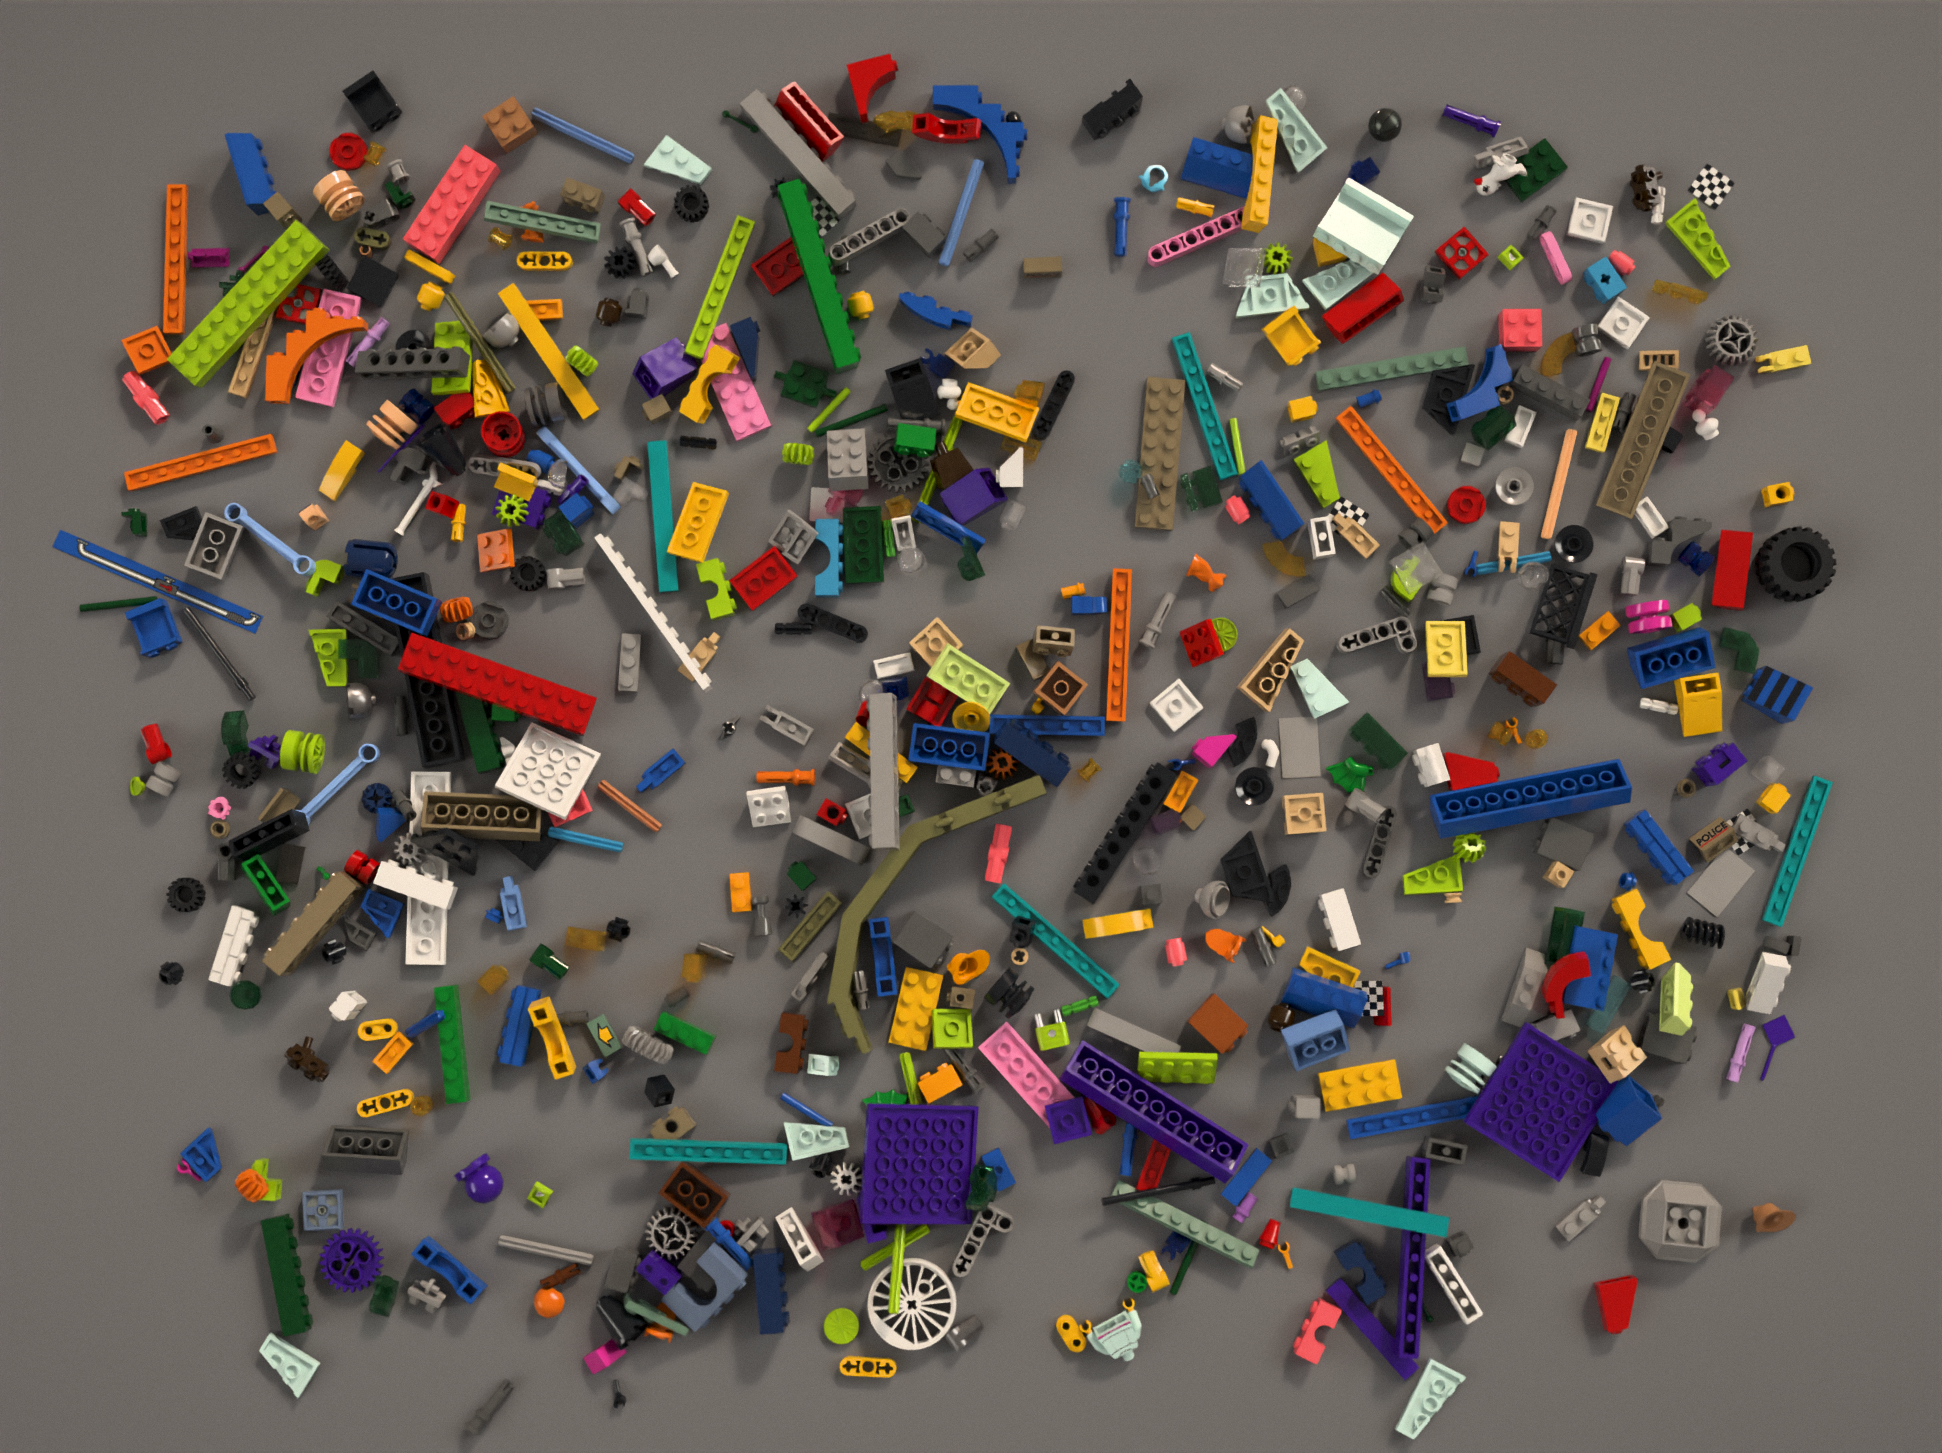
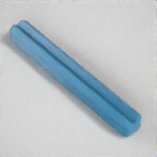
[1476,551,1551,575]
[548,827,623,852]

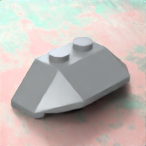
[1501,947,1551,1027]

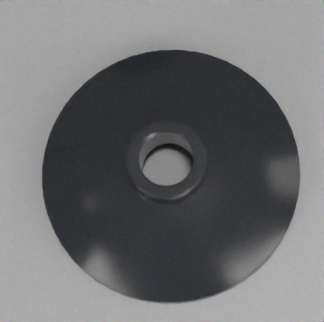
[395,330,432,350]
[1555,525,1594,563]
[1235,767,1274,806]

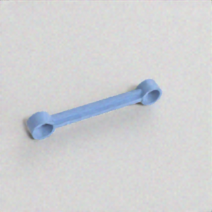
[536,425,621,515]
[224,503,316,577]
[296,743,380,826]

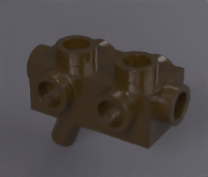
[1630,164,1663,212]
[284,1037,329,1082]

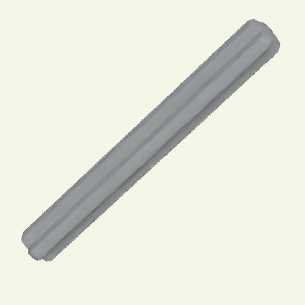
[498,1235,594,1265]

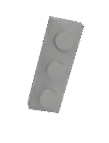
[618,633,642,692]

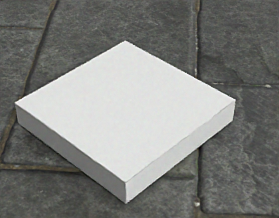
[1567,197,1613,244]
[1597,296,1650,350]
[1149,679,1203,732]
[845,794,872,840]

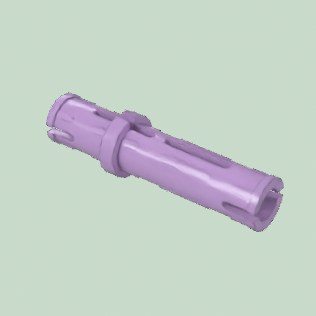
[345,317,390,368]
[1726,1023,1756,1083]

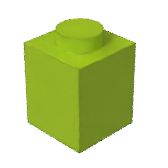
[1669,603,1702,633]

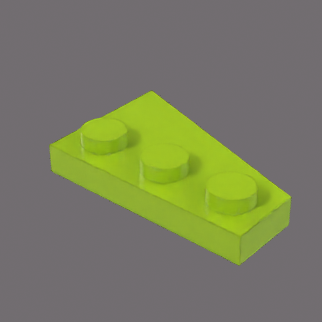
[1293,440,1340,509]
[308,629,348,687]
[1402,854,1463,895]

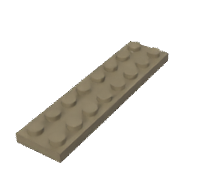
[1595,361,1691,519]
[1134,377,1185,531]

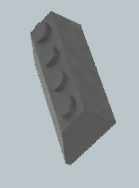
[322,1125,409,1175]

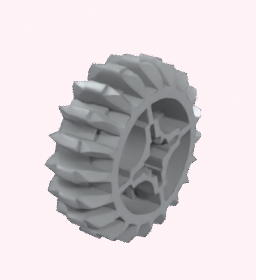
[1705,314,1759,366]
[622,1026,674,1064]
[645,1206,698,1260]

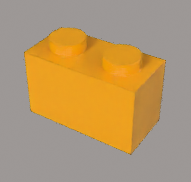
[917,1062,963,1104]

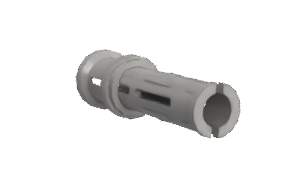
[619,218,653,276]
[1139,592,1176,649]

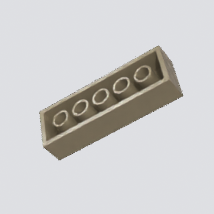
[421,791,542,841]
[262,871,366,976]

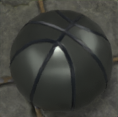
[1368,108,1402,142]

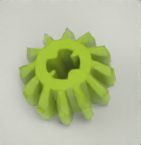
[1260,242,1293,274]
[565,345,599,376]
[782,443,814,465]
[495,494,529,527]
[1452,832,1487,863]

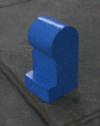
[1071,596,1107,616]

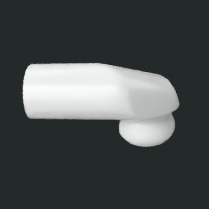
[1261,739,1279,768]

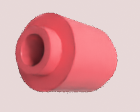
[1608,250,1635,277]
[1224,495,1251,525]
[1165,938,1187,967]

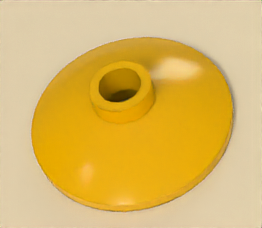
[952,702,990,732]

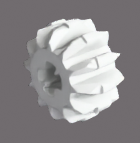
[830,1162,862,1196]

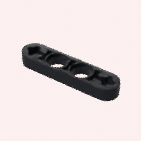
[1033,370,1075,440]
[798,604,868,643]

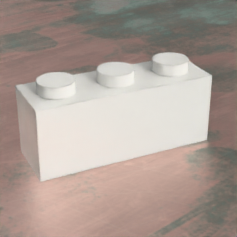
[1317,888,1361,951]
[1744,952,1791,1014]

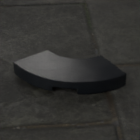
[1227,717,1257,767]
[1262,864,1291,917]

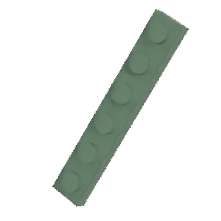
[484,201,601,244]

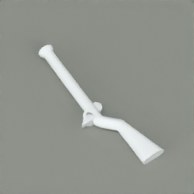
[394,461,443,536]

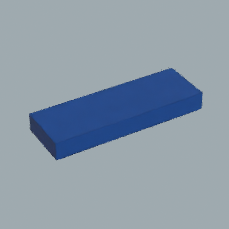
[1220,1148,1272,1206]

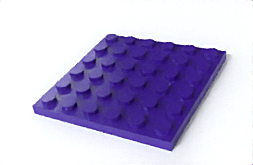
[1463,1022,1619,1182]
[860,1103,979,1224]

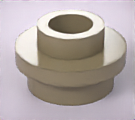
[1677,779,1697,798]
[210,820,230,839]

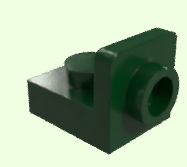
[385,181,416,209]
[121,508,147,537]

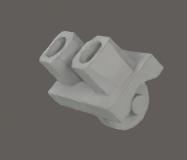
[734,1217,769,1253]
[407,1278,447,1313]

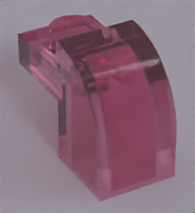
[825,488,865,517]

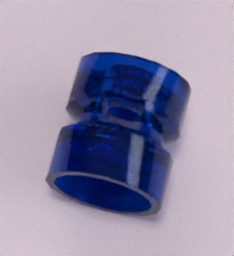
[399,388,435,425]
[1677,541,1715,576]

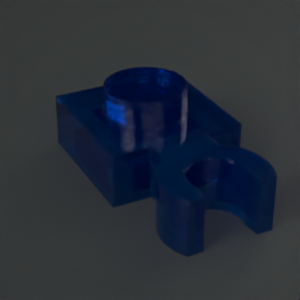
[920,348,955,379]
[1160,1231,1191,1262]

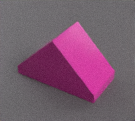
[583,1339,626,1374]

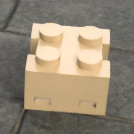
[909,617,964,667]
[1282,793,1326,835]
[1587,1025,1647,1083]

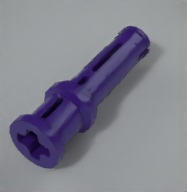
[1442,104,1501,137]

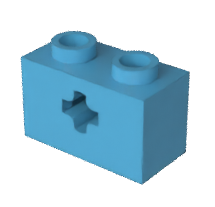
[1582,256,1627,304]

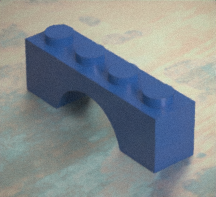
[869,917,898,997]
[411,1236,488,1305]

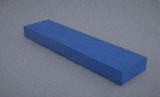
[911,501,986,554]

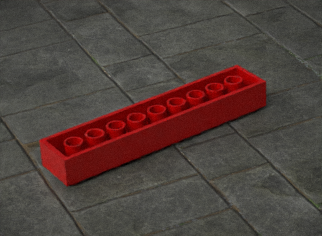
[398,633,597,736]

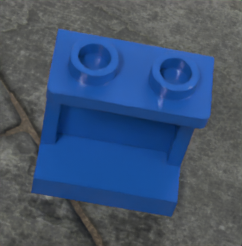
[125,598,183,658]

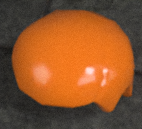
[534,1288,565,1318]

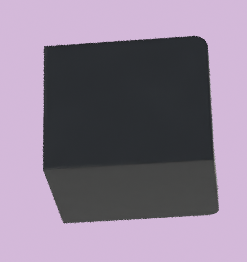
[644,1075,675,1108]

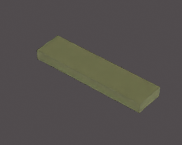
[778,891,843,962]

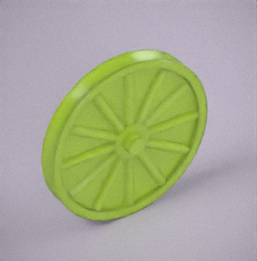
[1212,617,1238,652]
[824,1308,859,1344]

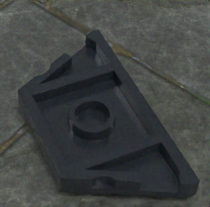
[1422,364,1475,435]
[410,827,480,876]
[1220,831,1275,903]

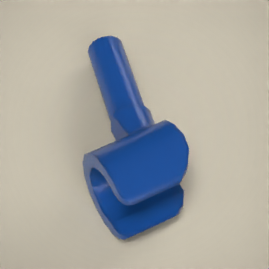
[1464,551,1478,577]
[1167,759,1195,771]
[1385,952,1411,969]

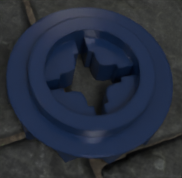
[361,783,393,814]

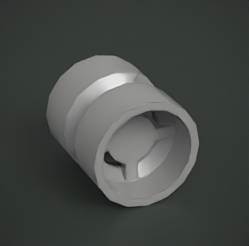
[1427,573,1458,606]
[145,761,181,797]

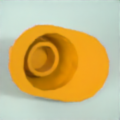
[947,950,990,985]

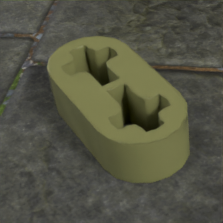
[354,227,391,250]

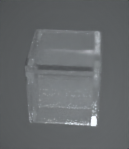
[613,477,649,507]

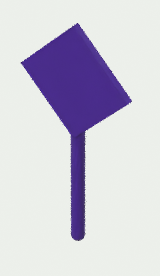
[377,424,425,472]
[1760,1015,1795,1081]

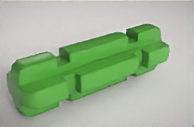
[882,520,895,557]
[1061,996,1099,1017]

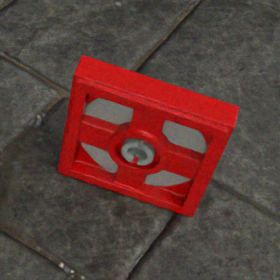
[1435,226,1489,280]
[275,284,322,325]

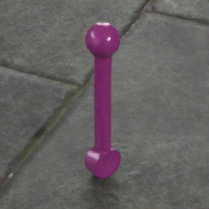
[238,245,269,274]

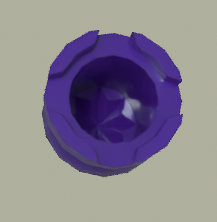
[454,1153,504,1204]

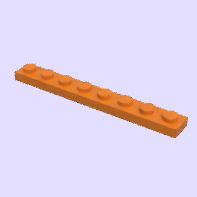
[163,184,188,334]
[1335,406,1448,534]
[124,434,278,492]
[1106,568,1132,722]

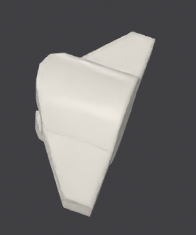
[500,737,517,765]

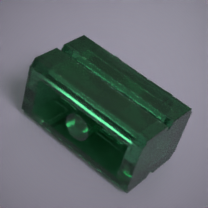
[1471,406,1517,451]
[542,510,584,556]

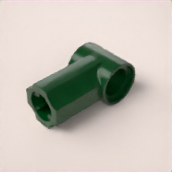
[529,943,570,980]

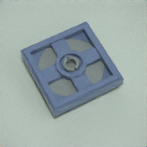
[302,1189,344,1231]

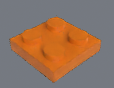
[121,326,172,375]
[477,529,515,573]

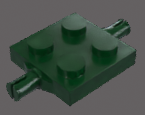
[774,360,837,409]

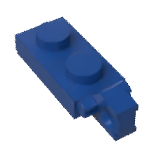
[636,748,686,793]

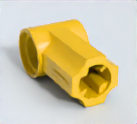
[1138,1250,1170,1292]

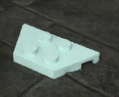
[1236,273,1309,318]

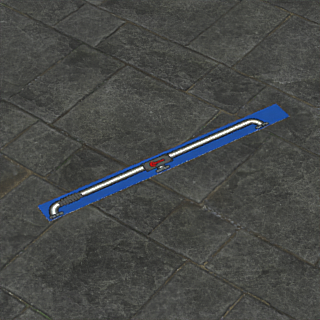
[52,530,263,634]

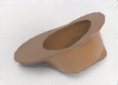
[1752,1203,1796,1232]

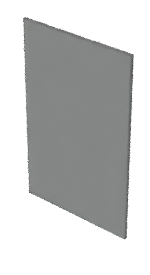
[1279,717,1321,779]
[1687,849,1755,917]

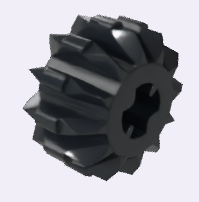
[604,247,636,279]

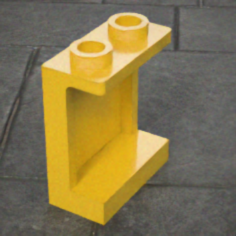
[1261,305,1321,366]

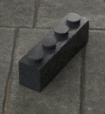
[228,809,310,861]

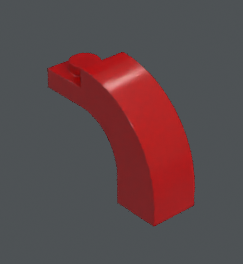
[912,113,981,144]
[1542,951,1591,1019]

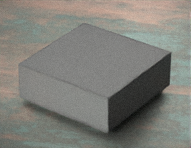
[1460,443,1485,467]

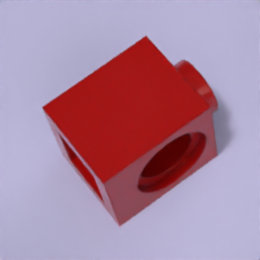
[425,491,460,519]
[816,798,848,827]

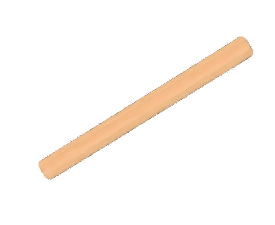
[1541,429,1577,539]

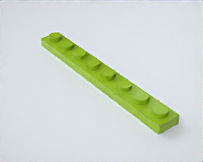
[685,215,755,360]

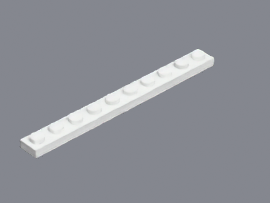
[595,533,712,693]

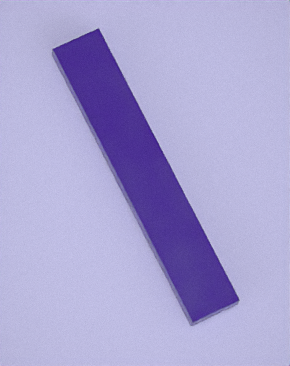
[1325,1277,1419,1380]

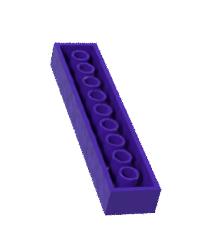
[1059,1040,1249,1183]

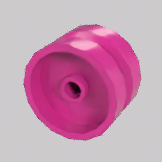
[1625,600,1673,634]

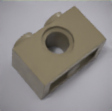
[263,191,303,229]
[649,1106,697,1140]

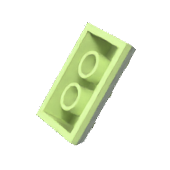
[1659,962,1693,1036]

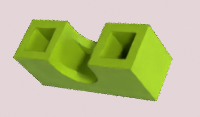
[696,558,737,621]

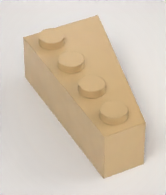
[1236,628,1304,712]

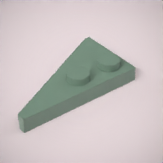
[622,1291,689,1336]

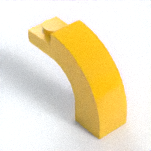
[1082,908,1153,939]

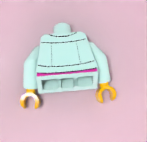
[1080,1298,1142,1361]

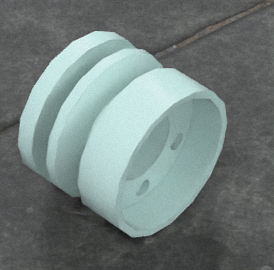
[1444,1043,1497,1094]

